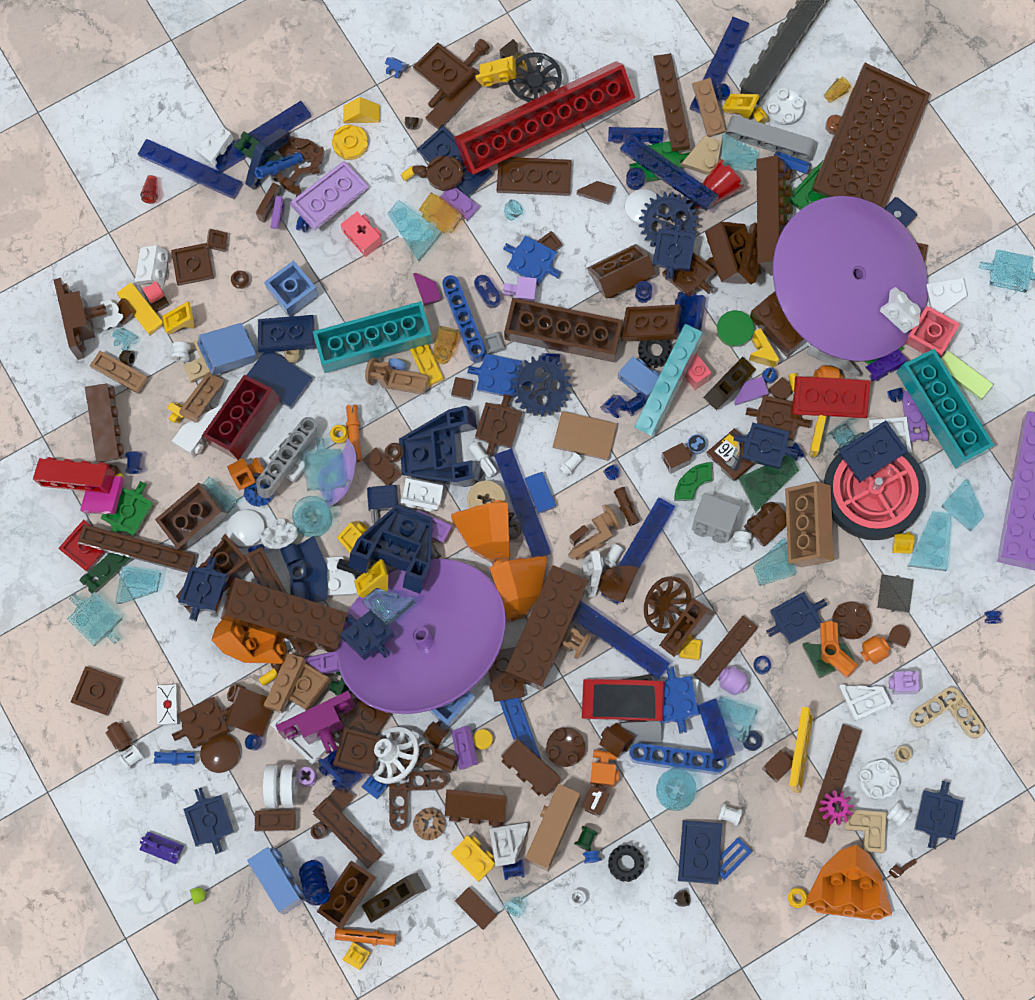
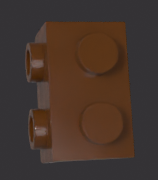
[744,502,787,547]

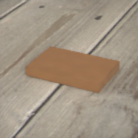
[553,411,617,461]

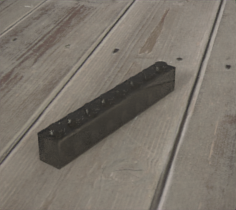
[739,0,829,105]

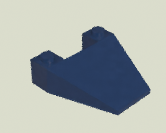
[399,406,482,487]
[348,504,433,594]

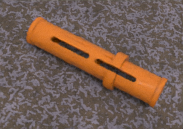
[346,405,362,462]
[334,927,397,947]

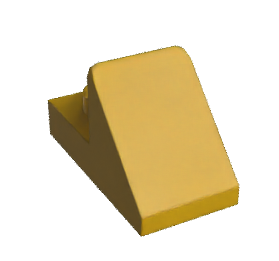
[722,94,760,119]
[162,301,195,334]
[749,328,779,368]
[354,559,388,598]

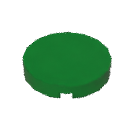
[717,310,754,347]

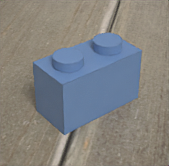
[618,356,660,401]

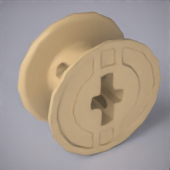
[467,480,506,509]

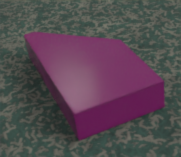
[413,273,442,306]

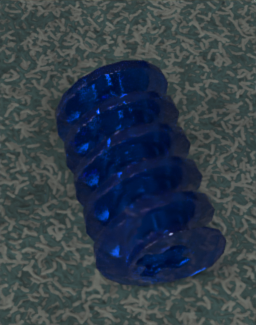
[299,860,330,906]

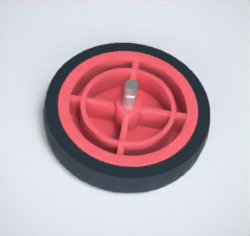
[823,452,926,540]

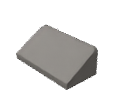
[621,721,662,744]

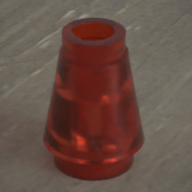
[140,175,158,204]

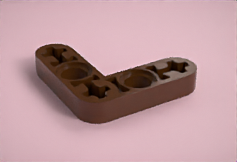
[389,771,447,832]

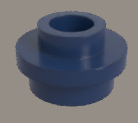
[742,731,762,751]

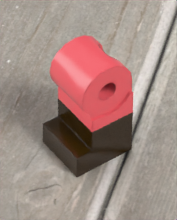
[143,281,170,313]

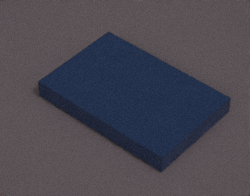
[258,315,315,353]
[246,352,313,409]
[838,420,908,483]
[678,820,723,885]

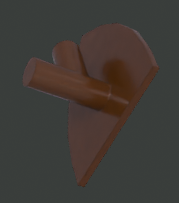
[598,566,638,602]

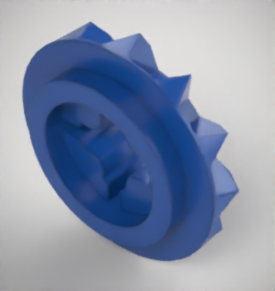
[244,476,274,507]

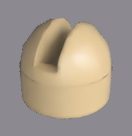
[284,350,300,363]
[894,746,912,763]

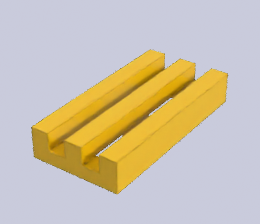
[809,415,826,457]

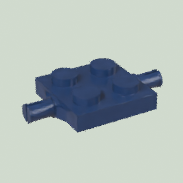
[653,219,696,281]
[733,422,799,469]
[178,557,228,622]
[766,592,827,645]
[340,611,395,661]
[914,781,963,850]
[183,787,234,854]

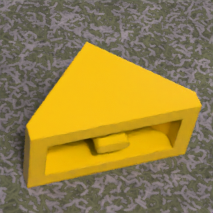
[343,97,380,124]

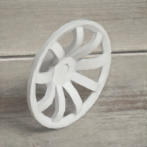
[372,727,419,784]

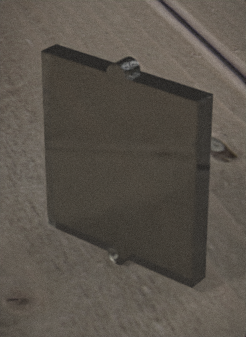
[877,574,914,613]

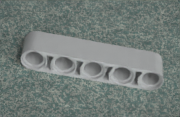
[725,116,816,161]
[256,417,317,498]

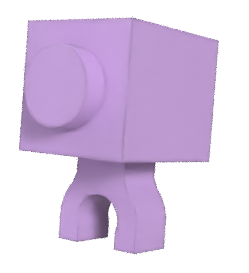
[503,277,537,302]
[888,671,919,695]

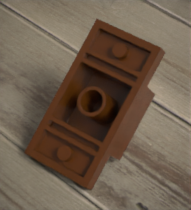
[53,277,107,360]

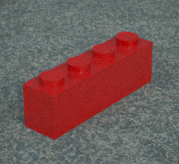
[33,457,115,494]

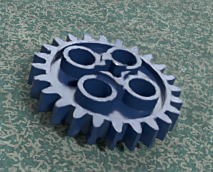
[638,192,699,247]
[510,355,572,417]

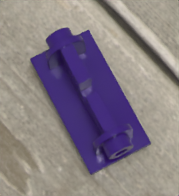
[865,349,908,381]
[140,831,184,864]

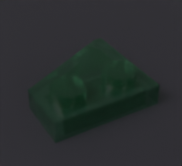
[802,643,855,679]

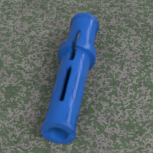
[254,152,303,179]

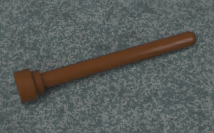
[428,39,490,108]

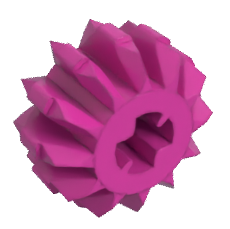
[819,791,854,826]

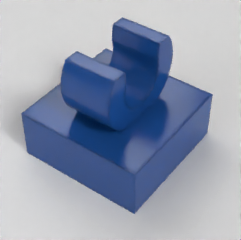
[385,57,409,78]
[361,776,389,800]

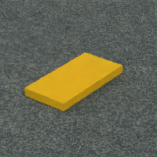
[789,707,814,793]

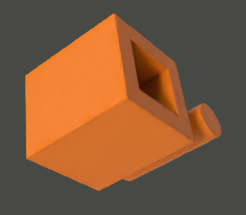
[227,458,264,491]
[590,750,620,787]

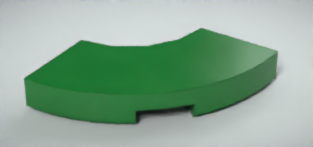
[674,462,712,501]

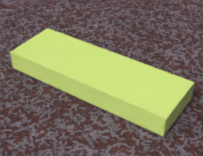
[941,350,994,400]

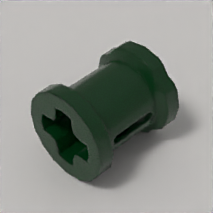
[574,826,598,851]

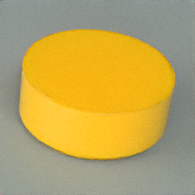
[473,729,493,750]

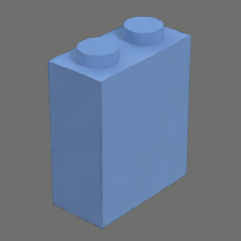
[197,323,257,375]

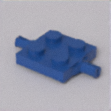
[503,236,562,286]
[467,353,531,399]
[660,667,700,734]

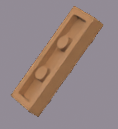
[692,78,726,136]
[90,351,148,394]
[179,372,224,423]
[263,653,307,713]

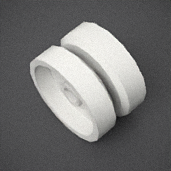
[263,764,298,809]

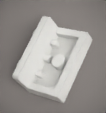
[135,245,169,286]
[880,287,921,333]
[401,477,444,512]

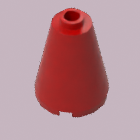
[693,159,745,209]

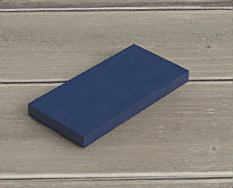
[417,126,494,198]

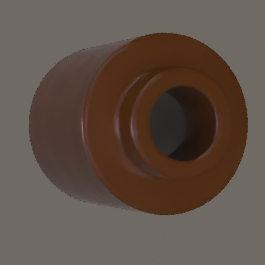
[106,722,133,752]

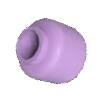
[718,666,749,695]

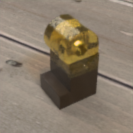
[500,39,528,76]

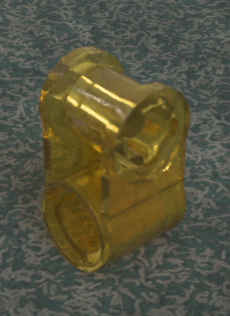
[433,326,459,364]

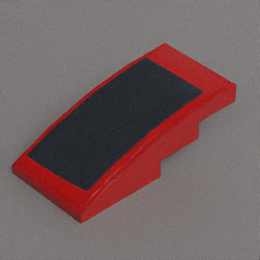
[582,679,665,721]

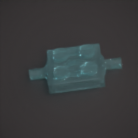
[979,249,1035,293]
[302,438,346,502]
[67,592,123,647]

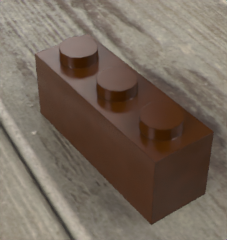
[501,737,561,797]

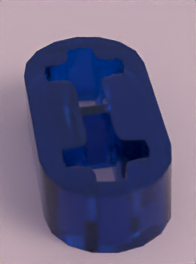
[474,275,501,308]

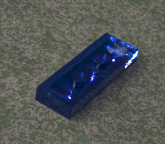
[608,127,664,144]
[698,698,736,762]

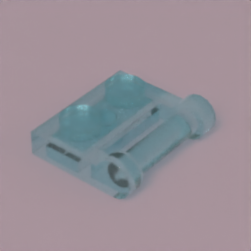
[707,697,758,743]

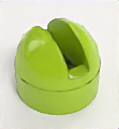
[190,887,206,905]

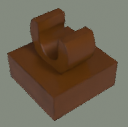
[423,721,450,748]

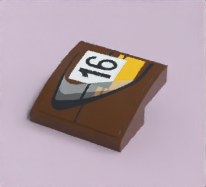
[706,428,755,481]

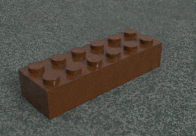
[756,155,793,276]
[504,298,623,362]
[505,565,589,691]
[220,578,347,652]

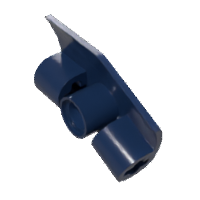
[280,536,328,602]

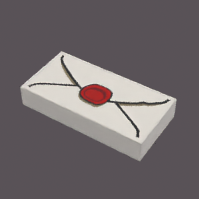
[157,684,178,725]

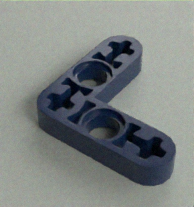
[245,128,290,190]

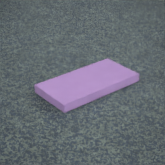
[290,161,369,231]

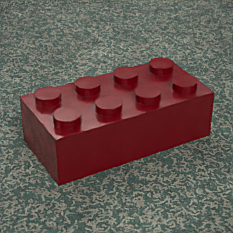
[201,375,281,461]

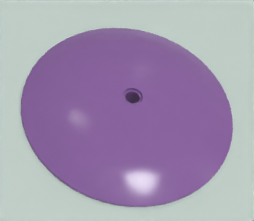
[773,196,928,361]
[337,559,506,714]

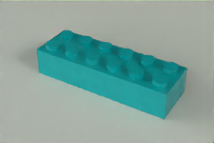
[313,301,433,373]
[896,349,995,469]

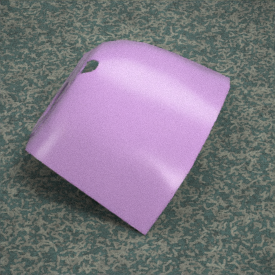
[317,438,356,507]

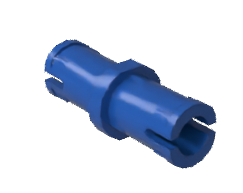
[154,750,195,766]

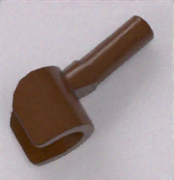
[889,859,917,878]

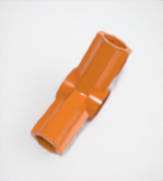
[820,621,858,679]

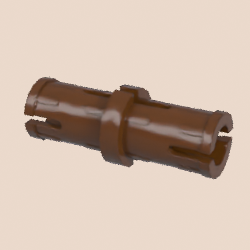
[614,487,640,526]

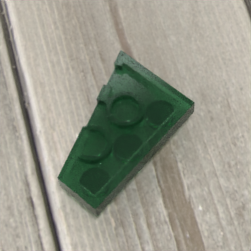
[738,455,799,513]

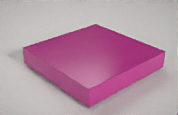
[80,476,125,514]

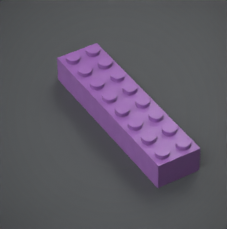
[997,411,1035,570]

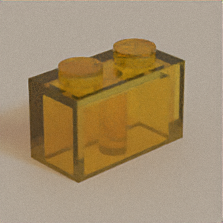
[419,192,464,234]

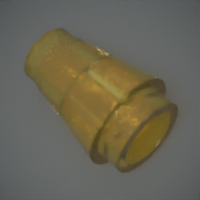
[823,76,851,103]

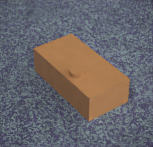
[785,481,834,567]
[525,784,580,872]

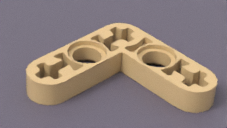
[909,687,984,739]

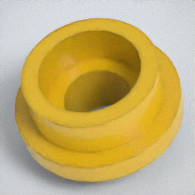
[330,425,349,444]
[787,888,808,908]

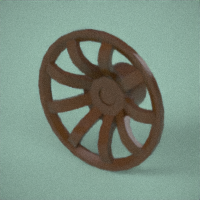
[644,576,692,634]

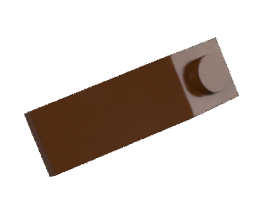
[659,598,715,657]

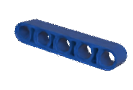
[442,275,485,363]
[629,743,727,775]

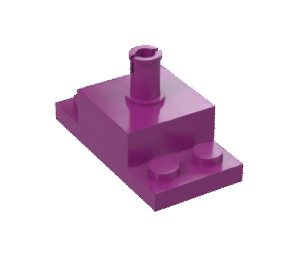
[275,691,356,754]

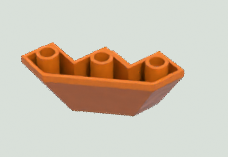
[451,500,510,563]
[489,556,547,623]
[211,619,287,664]
[805,845,892,920]

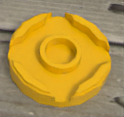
[332,124,368,160]

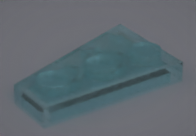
[387,199,442,262]
[907,511,952,571]

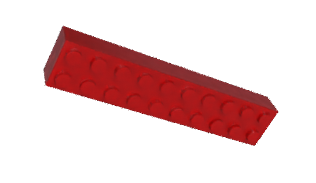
[454,61,635,174]

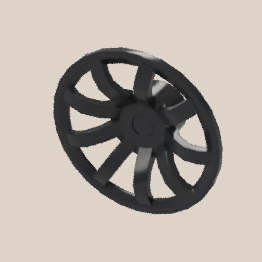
[508,52,562,102]

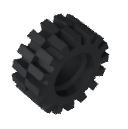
[638,339,672,368]
[608,844,645,882]

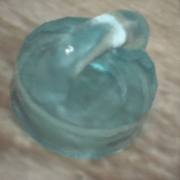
[504,199,523,220]
[503,897,523,918]

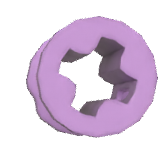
[297,767,317,787]

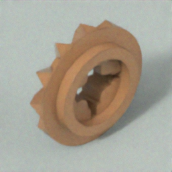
[413,808,445,840]

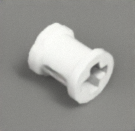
[118,744,145,770]
[718,803,742,826]

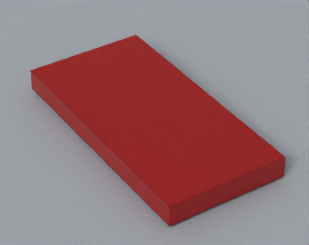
[792,376,871,418]

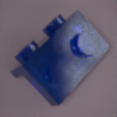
[675,292,706,333]
[318,749,363,794]

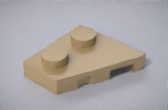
[680,136,722,175]

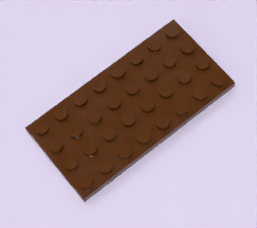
[811,62,930,208]

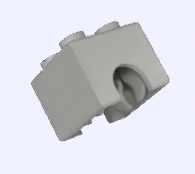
[692,493,740,543]

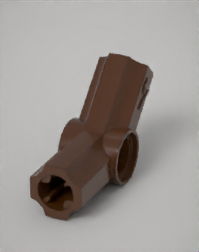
[397,743,458,773]

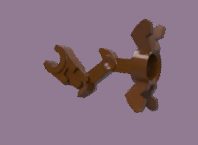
[273,146,325,197]

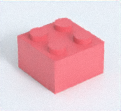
[905,306,960,358]

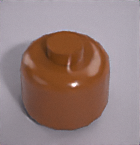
[825,115,841,135]

